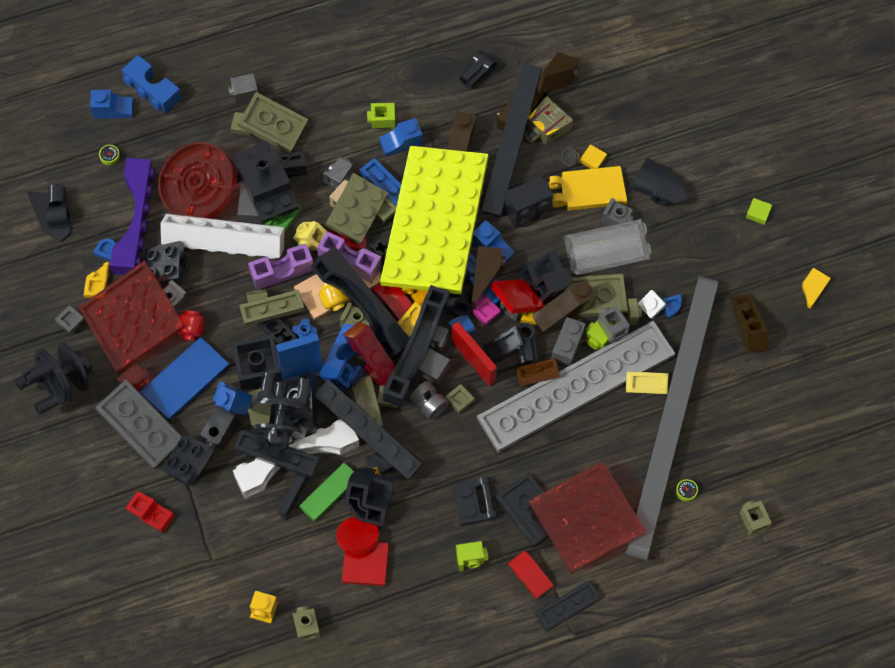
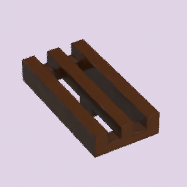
[516,358,560,387]

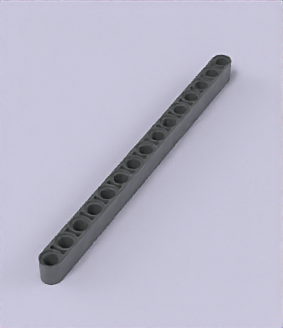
[626,276,719,561]

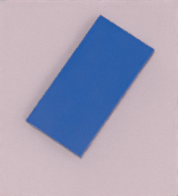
[276,333,322,380]
[140,337,229,421]

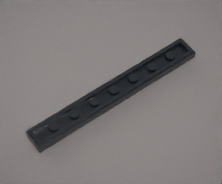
[481,63,542,217]

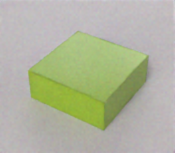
[746,198,772,225]

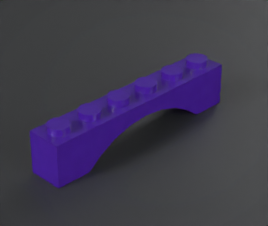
[110,158,155,276]

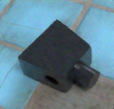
[201,405,242,457]

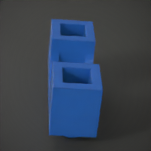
[122,55,182,113]
[319,324,357,389]

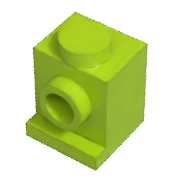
[367,103,395,130]
[456,541,488,572]

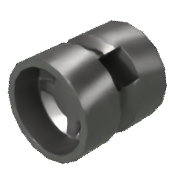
[409,381,449,420]

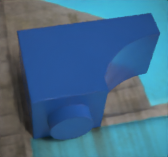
[90,90,133,119]
[379,118,422,157]
[472,220,515,264]
[213,381,253,415]

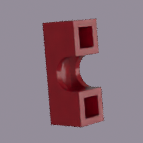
[343,322,395,387]

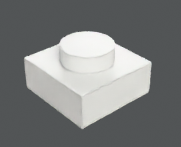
[638,290,667,319]

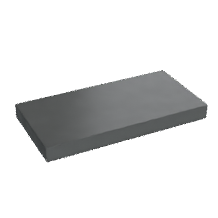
[95,379,182,469]

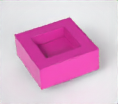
[472,297,501,326]

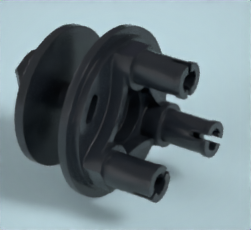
[14,343,92,415]
[250,373,313,450]

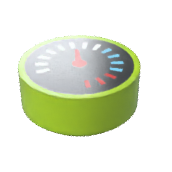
[99,145,120,165]
[676,479,698,502]

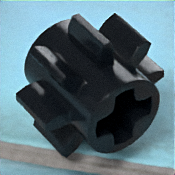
[370,239,388,263]

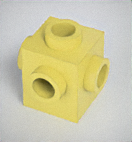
[293,221,327,250]

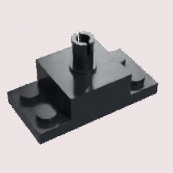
[231,141,299,224]

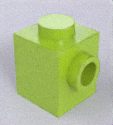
[585,320,614,350]

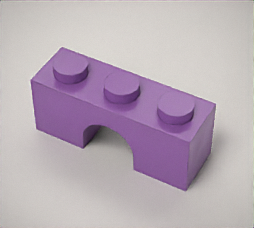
[317,232,381,283]
[248,243,313,290]

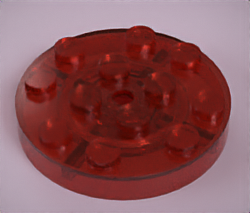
[158,142,237,219]

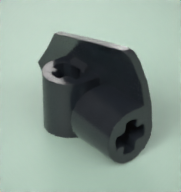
[632,158,688,206]
[27,184,71,242]

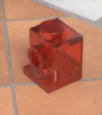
[117,363,151,392]

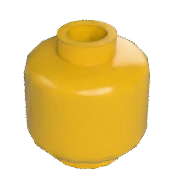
[318,283,349,312]

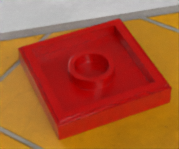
[490,279,545,314]
[342,542,389,587]

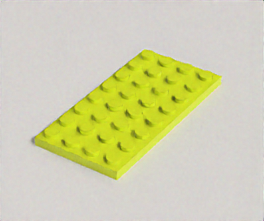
[380,146,488,294]

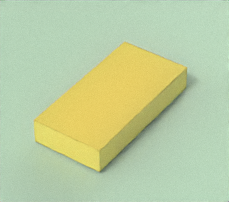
[626,371,668,394]

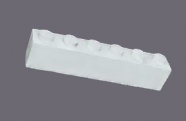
[161,214,284,259]

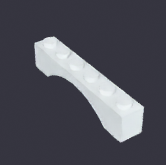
[233,420,359,499]

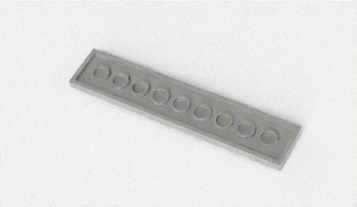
[477,321,675,453]

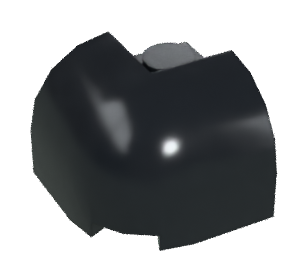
[520,250,572,301]
[345,468,395,527]

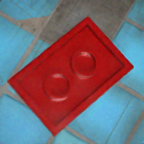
[452,322,497,387]

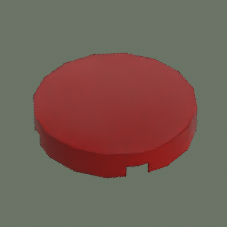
[336,517,379,555]

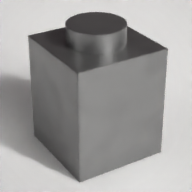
[228,73,258,104]

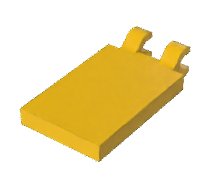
[549,166,627,211]

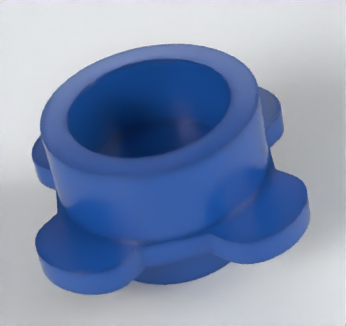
[292,319,317,338]

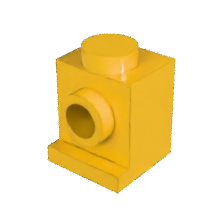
[250,591,278,624]

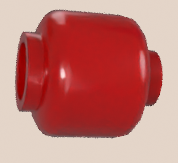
[177,311,205,341]

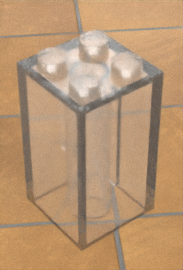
[563,219,651,275]

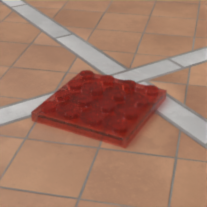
[78,261,186,374]
[529,461,646,574]

